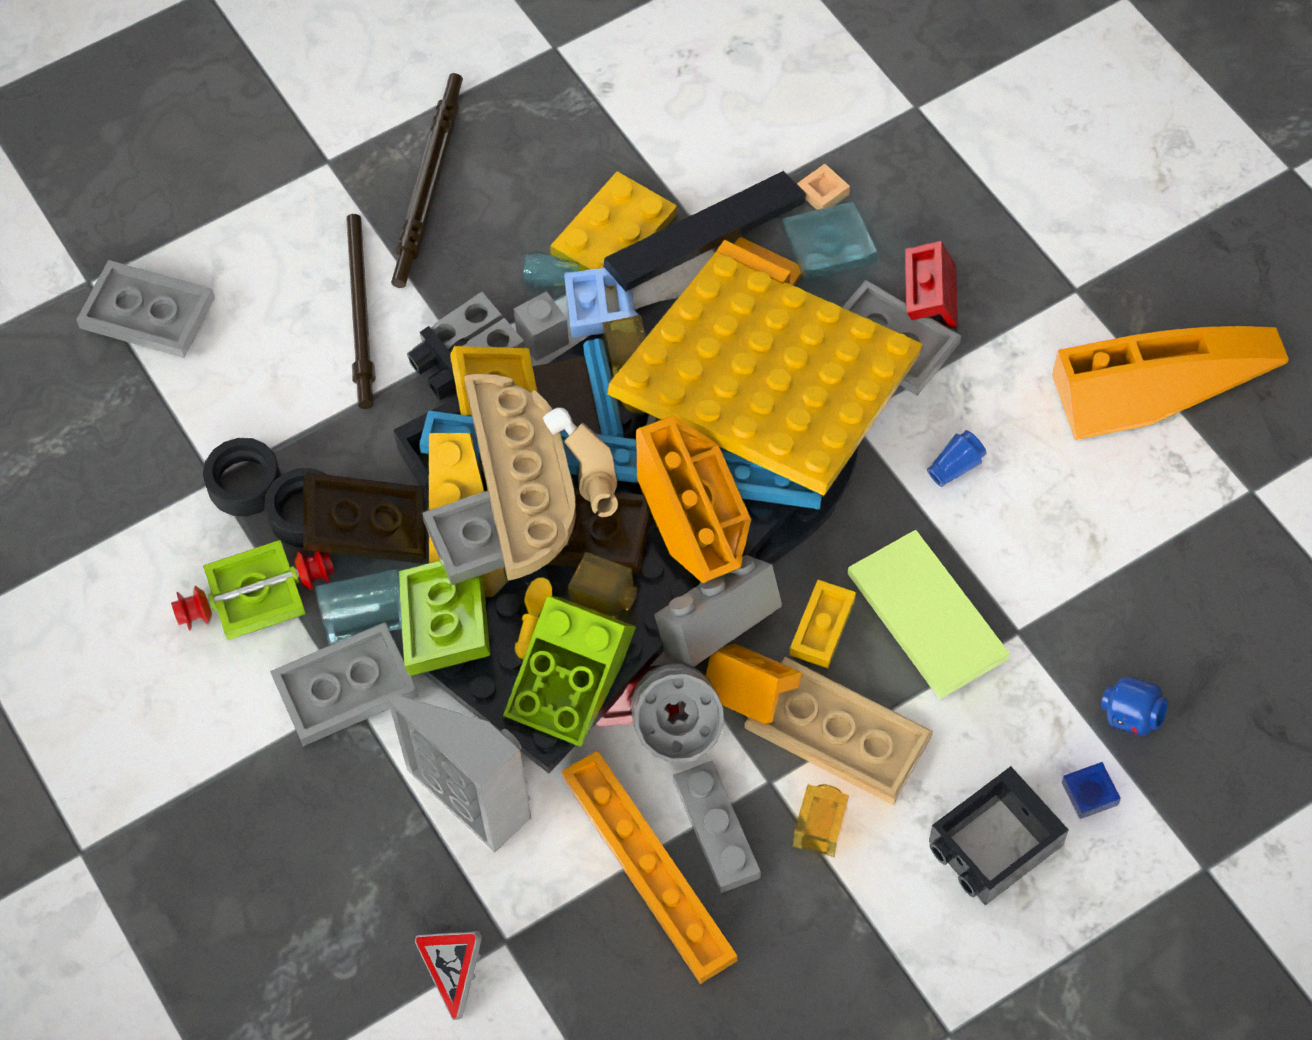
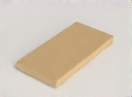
[745,657,933,805]

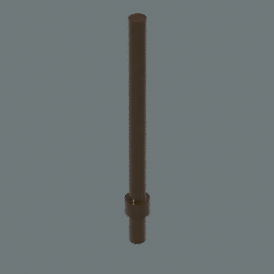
[346,214,376,409]

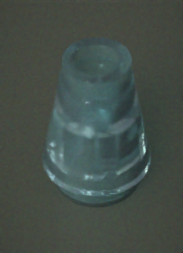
[522,250,578,288]

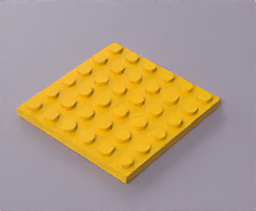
[607,251,923,496]

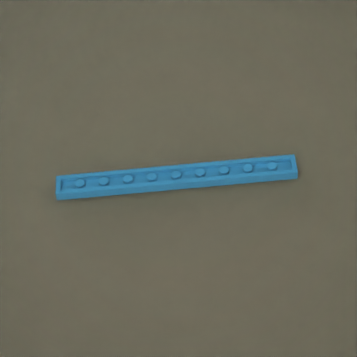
[419,411,822,509]

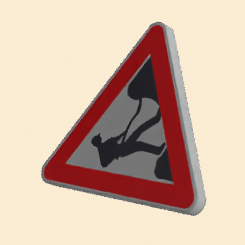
[415,931,482,1020]

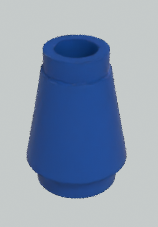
[927,430,987,487]

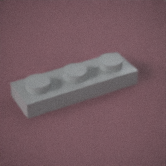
[673,761,761,893]

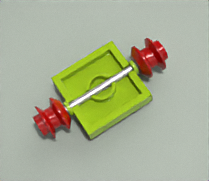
[171,540,335,641]

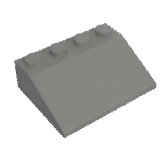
[388,694,531,853]

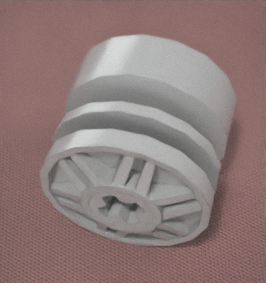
[631,663,724,763]

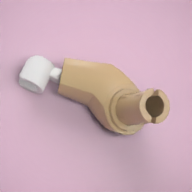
[543,408,618,517]

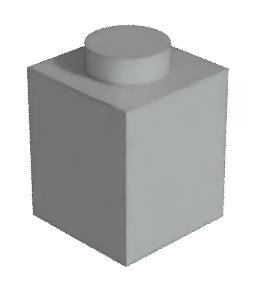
[513,291,569,361]

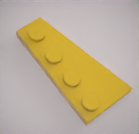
[429,433,508,597]

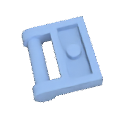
[564,268,641,338]

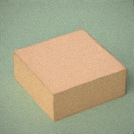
[797,164,850,215]

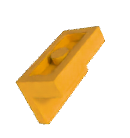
[717,237,803,286]
[705,643,802,725]

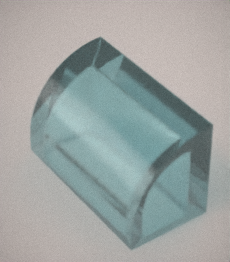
[315,569,402,644]

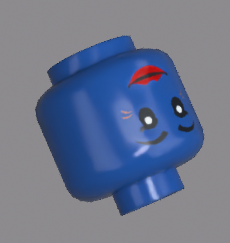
[1101,676,1168,736]

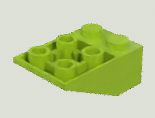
[503,596,636,747]

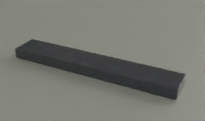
[603,171,806,292]

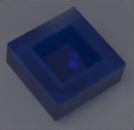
[1061,762,1121,819]

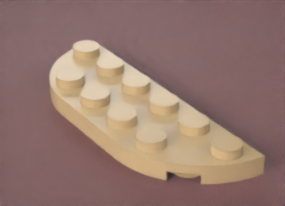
[464,374,576,581]

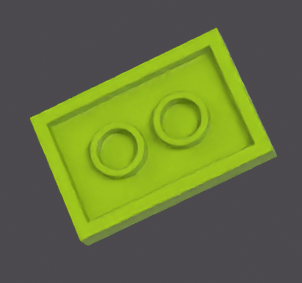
[399,561,490,676]

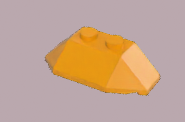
[636,415,751,583]

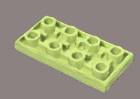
[848,530,1010,699]

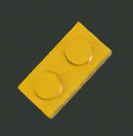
[789,580,856,669]

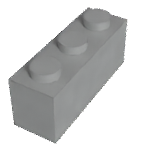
[654,555,782,667]

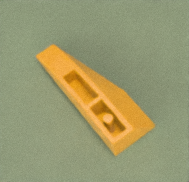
[1052,326,1289,440]

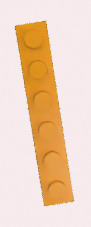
[561,750,737,984]

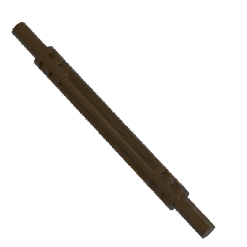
[391,73,463,288]

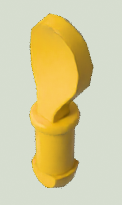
[515,578,552,659]

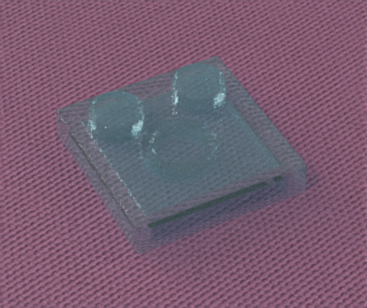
[782,201,877,280]

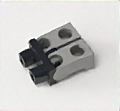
[407,292,525,401]

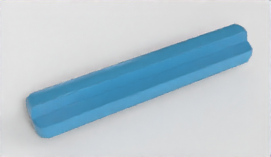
[583,338,624,438]

